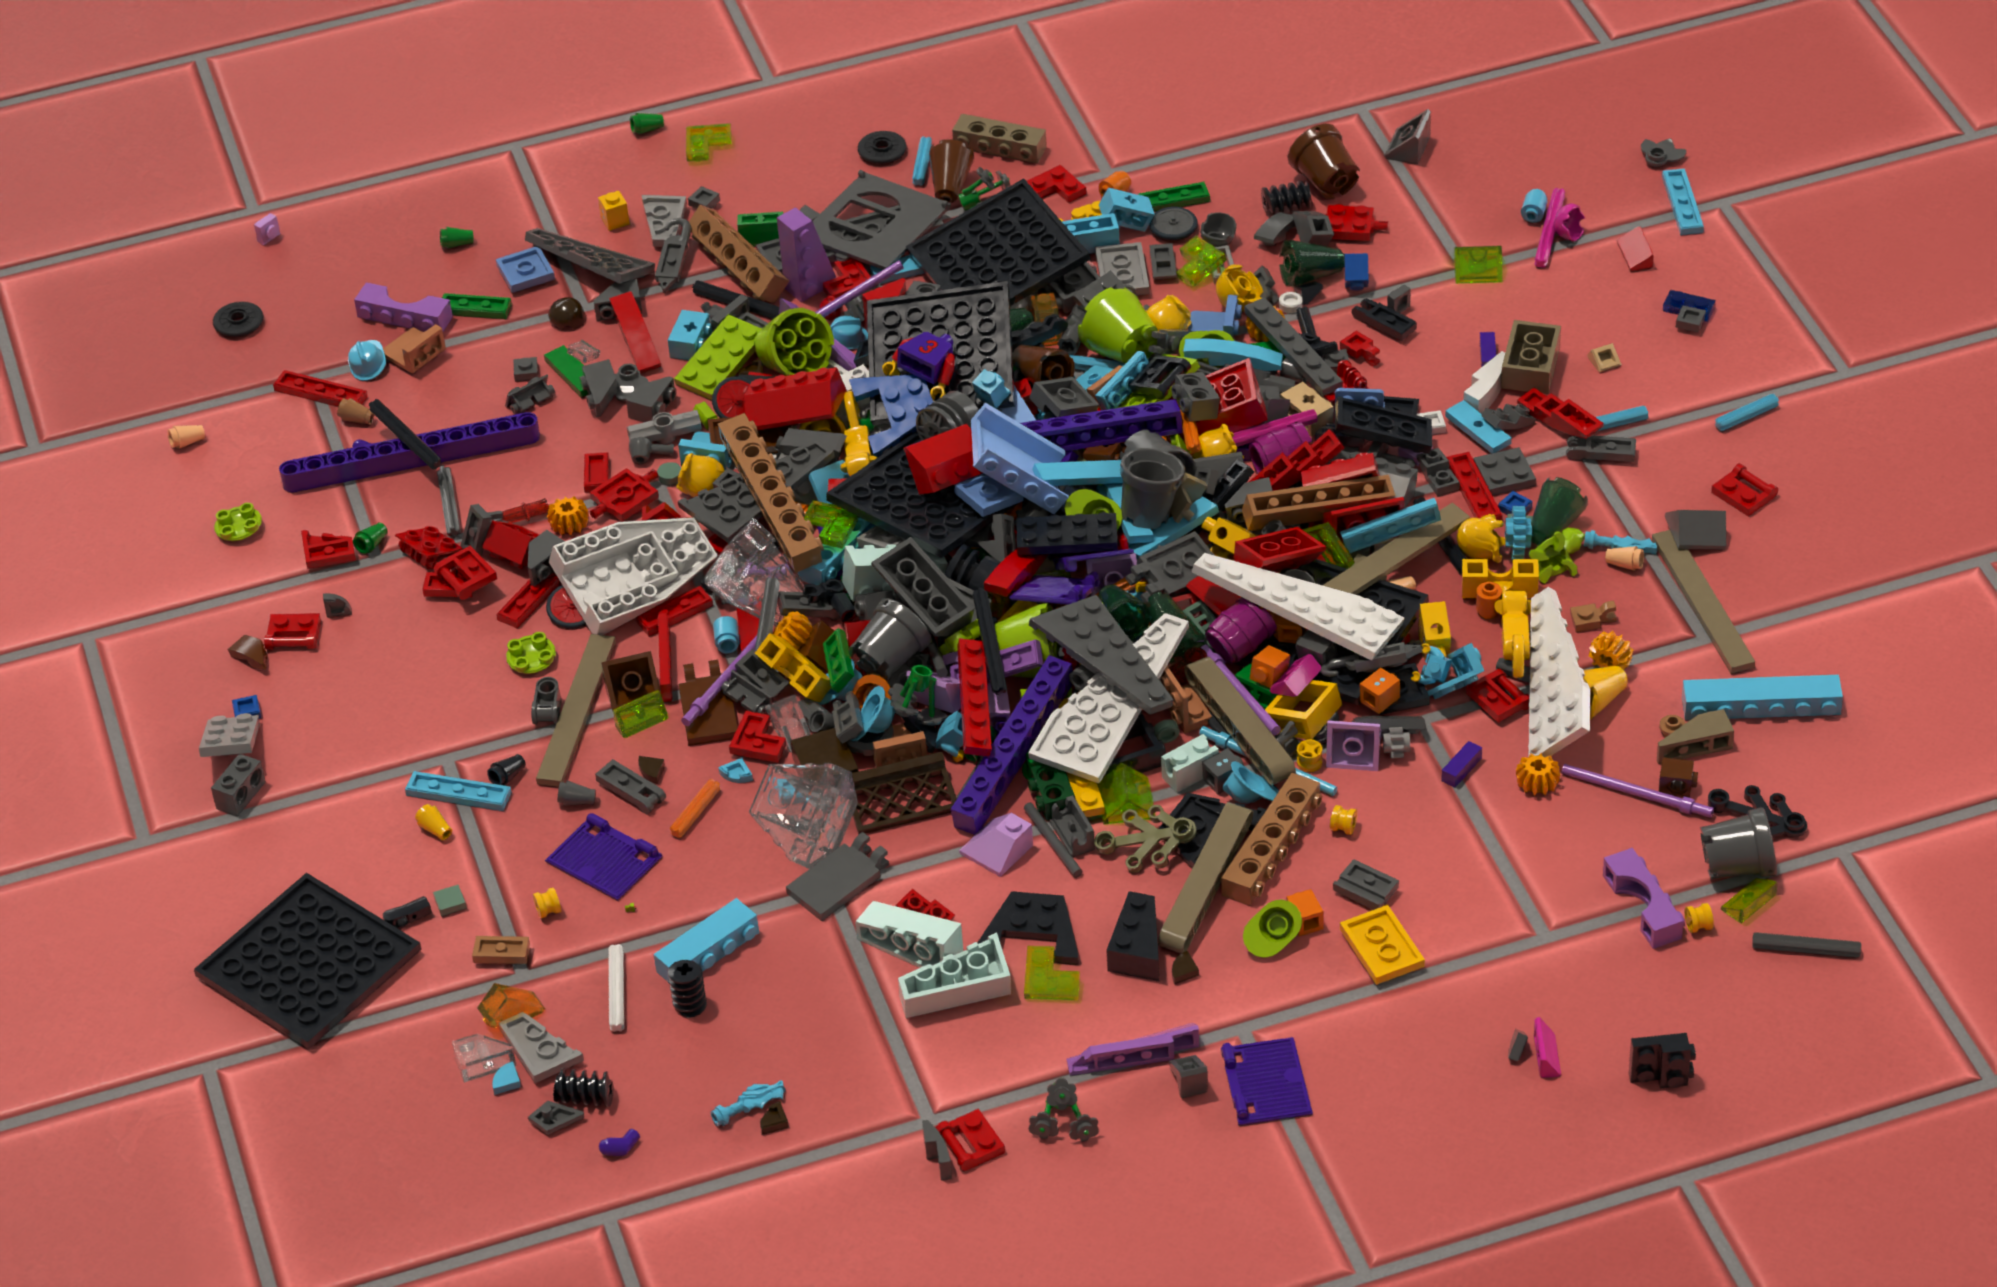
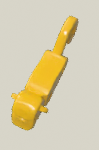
[840,391,877,476]
[1494,591,1531,678]

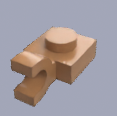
[1570,600,1617,632]

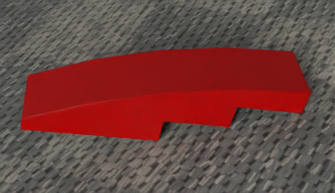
[609,291,661,374]
[1517,388,1604,439]
[1249,429,1345,491]
[984,549,1048,597]

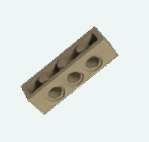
[952,114,1047,164]

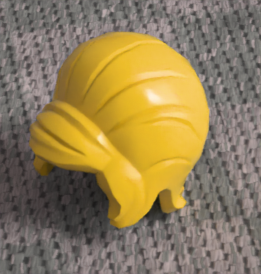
[1146,295,1191,331]
[1193,424,1244,459]
[676,453,725,497]
[1457,514,1505,563]

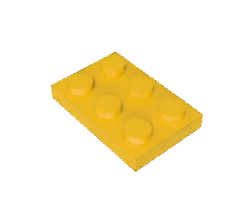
[1340,905,1425,985]

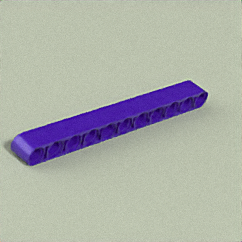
[279,412,540,493]

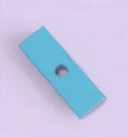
[1095,351,1149,410]
[1445,400,1512,453]

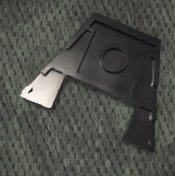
[1159,793,1266,868]
[977,891,1079,965]

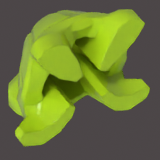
[1528,527,1585,584]

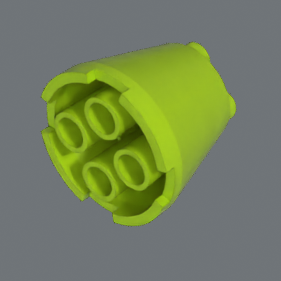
[1078,287,1158,364]
[754,308,834,376]
[994,603,1060,678]

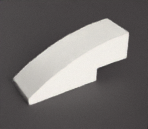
[1464,351,1505,414]

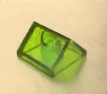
[1453,246,1502,284]
[1097,763,1155,825]

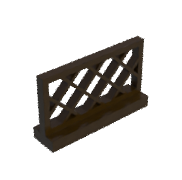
[842,751,957,835]

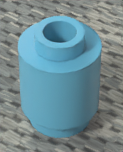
[1521,189,1548,223]
[713,616,740,653]

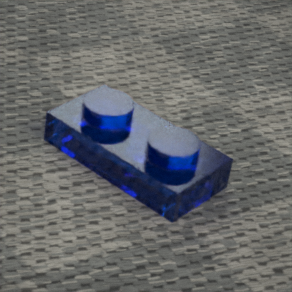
[1663,290,1716,322]

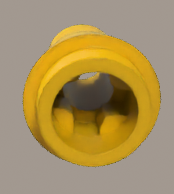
[415,804,453,841]

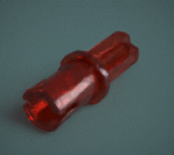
[502,498,549,523]

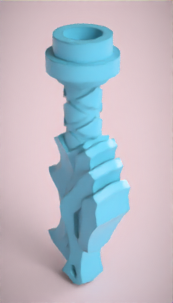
[1584,530,1657,554]
[710,1081,786,1126]

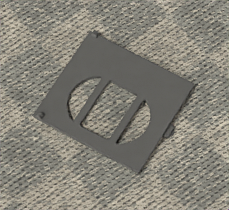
[813,170,951,270]

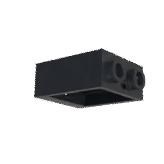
[1102,714,1166,785]

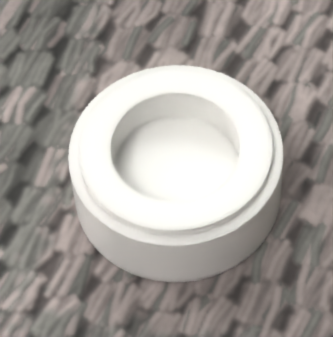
[1279,292,1302,314]

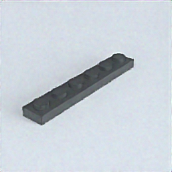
[1244,297,1343,397]

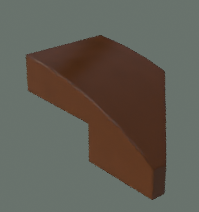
[227,635,268,670]

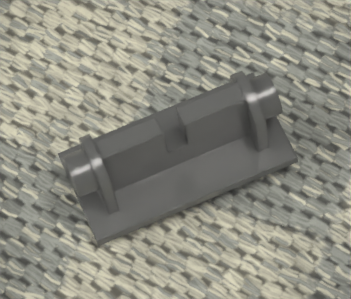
[505,374,555,414]
[721,670,772,714]

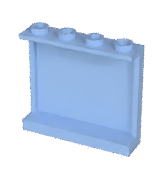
[971,403,1069,514]

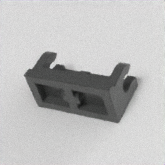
[1050,795,1095,857]

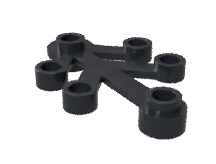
[1708,785,1808,838]

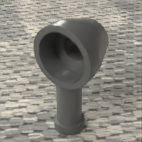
[628,437,674,464]

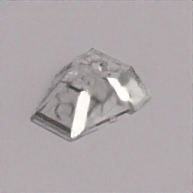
[704,518,805,627]
[749,763,858,869]

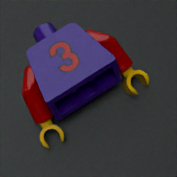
[882,332,955,401]

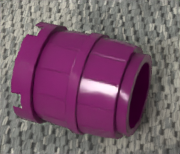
[1249,422,1312,474]
[1205,597,1277,664]

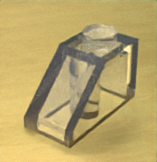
[765,695,811,752]
[452,1033,516,1082]

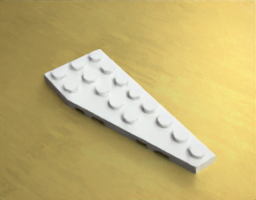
[1192,553,1404,661]
[1528,587,1590,757]
[1028,613,1189,783]

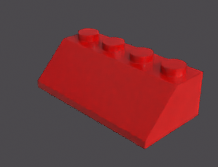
[744,367,847,430]

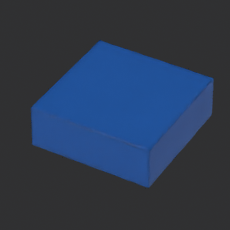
[1498,491,1533,515]
[232,695,261,719]

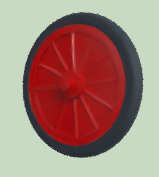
[712,376,752,418]
[546,585,587,629]

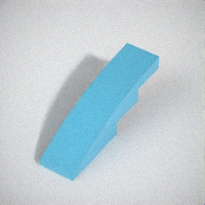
[1183,339,1283,371]

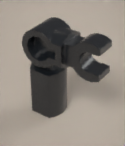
[802,579,857,622]

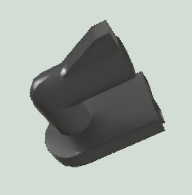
[1275,721,1300,757]

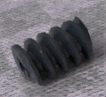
[1261,180,1311,215]
[668,960,707,1018]
[553,1068,614,1107]

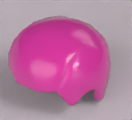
[1554,203,1585,242]

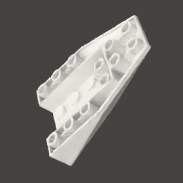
[549,518,718,635]

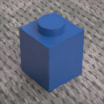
[1344,253,1369,291]

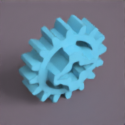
[1505,506,1532,560]

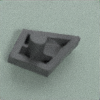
[528,1101,585,1135]

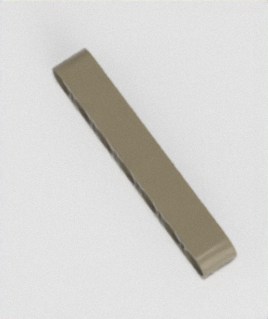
[1184,657,1296,785]
[1158,802,1253,954]

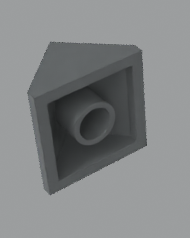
[1384,109,1431,164]
[1665,510,1726,550]

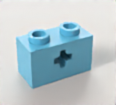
[1099,188,1155,232]
[668,310,712,360]

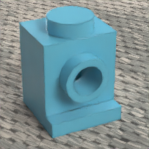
[972,369,1011,409]

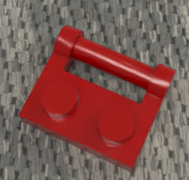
[1711,463,1779,517]
[434,546,497,600]
[264,613,321,650]
[1466,669,1530,723]
[935,1108,1006,1171]

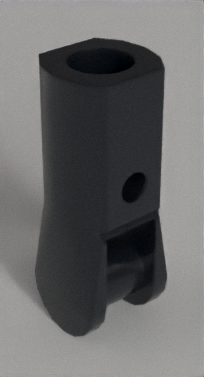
[383,896,432,929]

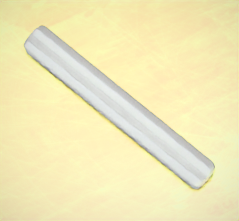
[608,944,624,1032]

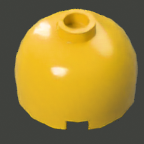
[1216,264,1263,312]

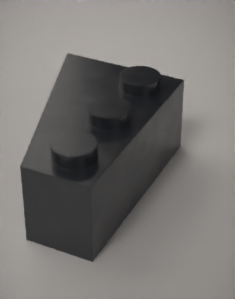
[1106,891,1160,982]

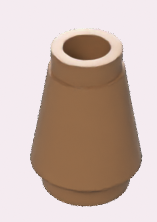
[337,398,374,425]

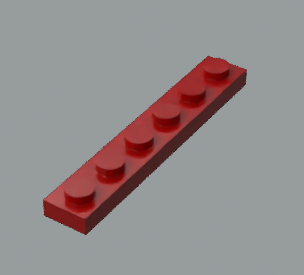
[957,638,992,757]

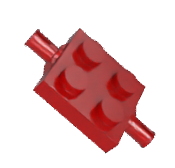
[1326,204,1388,241]
[590,468,659,522]

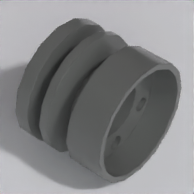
[916,391,979,440]

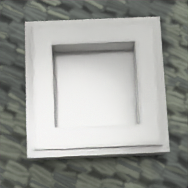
[1417,411,1446,435]

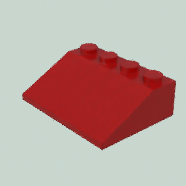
[1168,358,1268,453]

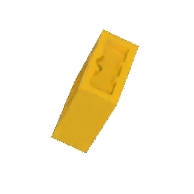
[1265,680,1342,739]

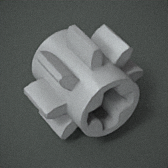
[1383,727,1410,758]

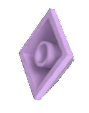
[959,813,1033,877]

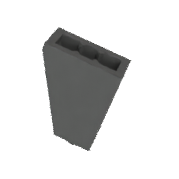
[775,428,847,467]

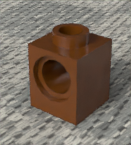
[1659,757,1698,798]

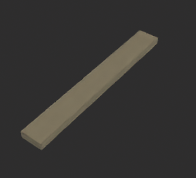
[1322,502,1470,595]
[1652,530,1755,674]
[536,634,616,787]

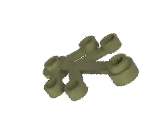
[1094,805,1197,873]

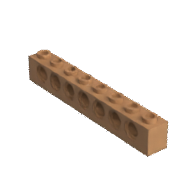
[718,413,824,573]

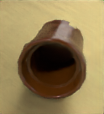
[1287,123,1360,199]

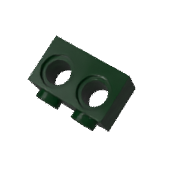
[1027,764,1075,821]

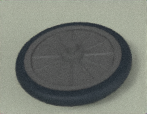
[1149,207,1198,240]

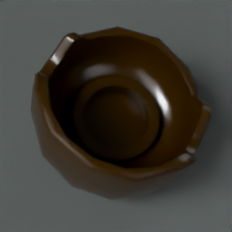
[548,297,587,330]

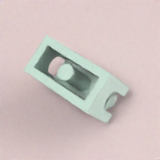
[1161,734,1219,793]

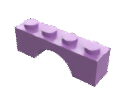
[354,282,453,331]
[1603,848,1685,949]

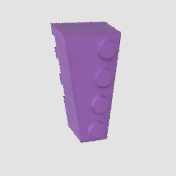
[777,207,836,302]

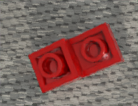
[896,888,955,921]

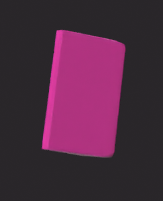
[1269,654,1321,697]
[1534,1017,1561,1078]

